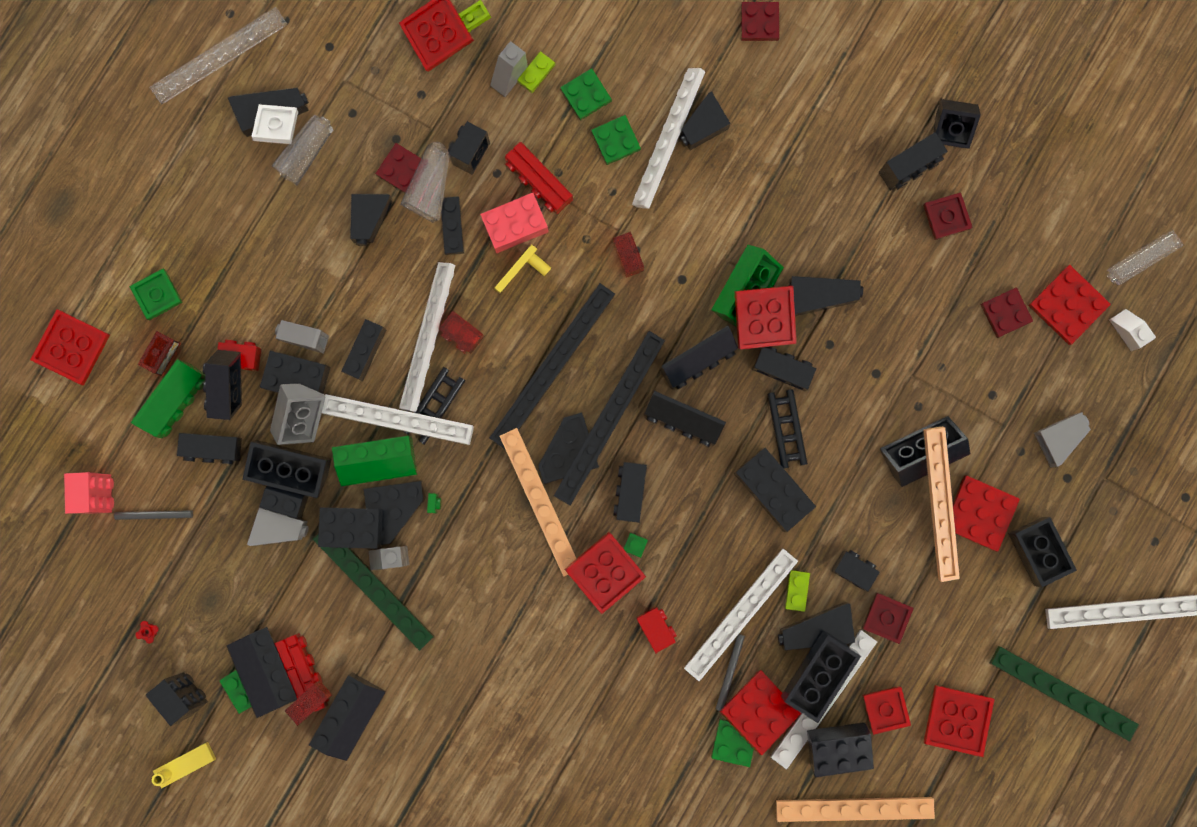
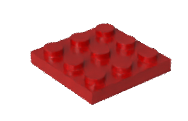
[399,0,474,72]
[1028,265,1111,345]
[735,286,797,350]
[30,309,110,386]
[953,475,1020,552]
[564,532,646,614]
[719,670,801,756]
[923,685,995,757]

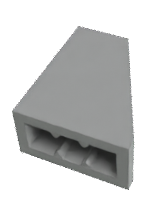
[490,41,528,97]
[275,320,329,354]
[1034,412,1090,467]
[247,508,309,546]
[369,546,409,570]

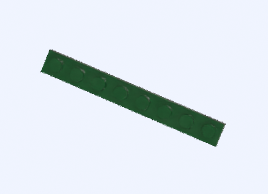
[313,534,434,651]
[989,646,1139,742]

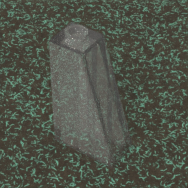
[272,115,333,185]
[400,142,449,223]
[1107,230,1184,285]

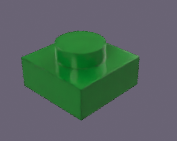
[427,493,441,513]
[624,533,648,558]

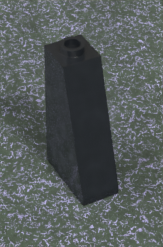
[228,88,309,137]
[789,276,863,316]
[777,602,855,650]

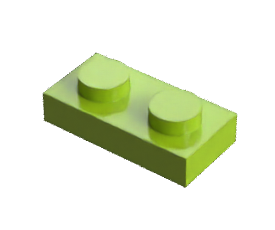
[459,0,492,32]
[517,51,555,93]
[785,570,810,612]

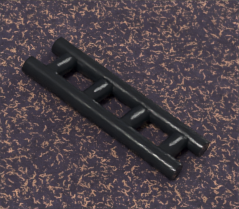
[403,367,466,445]
[767,389,808,468]

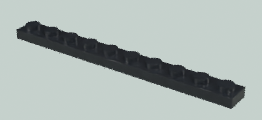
[489,283,615,449]
[553,331,665,506]

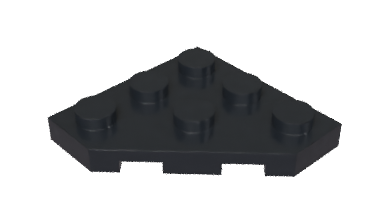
[538,412,599,484]
[364,481,424,545]

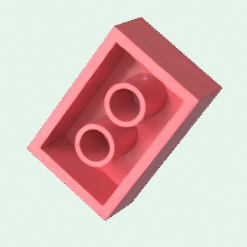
[480,193,549,253]
[64,472,114,514]

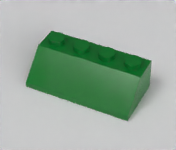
[711,245,784,327]
[131,359,205,439]
[332,436,417,486]

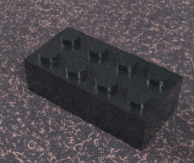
[734,448,816,532]
[781,630,861,723]

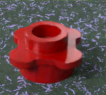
[136,621,159,644]

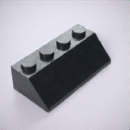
[660,326,738,390]
[644,391,726,447]
[880,416,971,487]
[242,440,332,498]
[226,627,297,719]
[309,672,386,761]

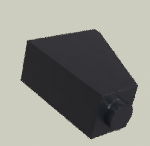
[680,91,731,150]
[350,194,392,246]

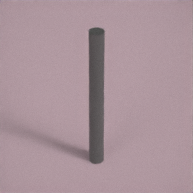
[114,510,193,520]
[715,634,745,711]

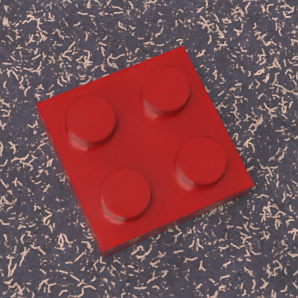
[862,686,911,735]

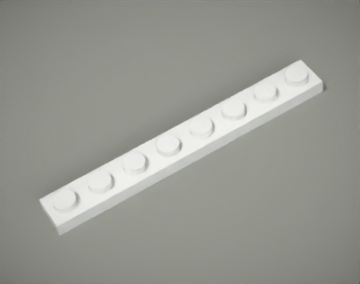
[632,68,705,209]
[399,262,455,412]
[322,394,474,445]
[684,549,798,681]
[1045,595,1197,629]
[770,630,877,769]

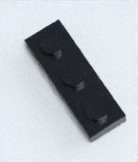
[440,196,464,255]

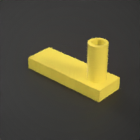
[494,244,551,294]
[152,742,216,789]

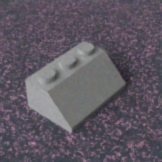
[270,384,326,445]

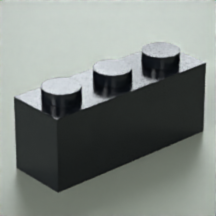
[341,319,387,381]
[752,346,817,391]
[177,433,242,465]
[613,462,647,523]

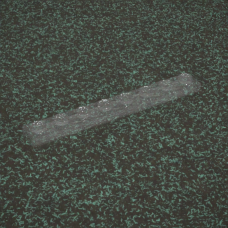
[150,7,288,104]

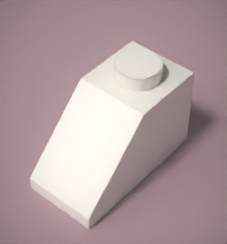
[1109,309,1156,351]

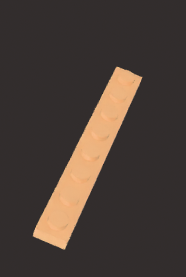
[923,426,960,582]
[500,428,577,577]
[776,797,935,822]

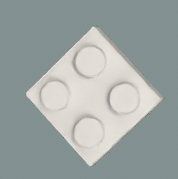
[252,104,298,144]

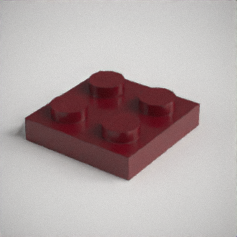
[741,2,779,41]
[375,143,428,195]
[923,192,973,240]
[980,287,1033,338]
[862,593,914,644]

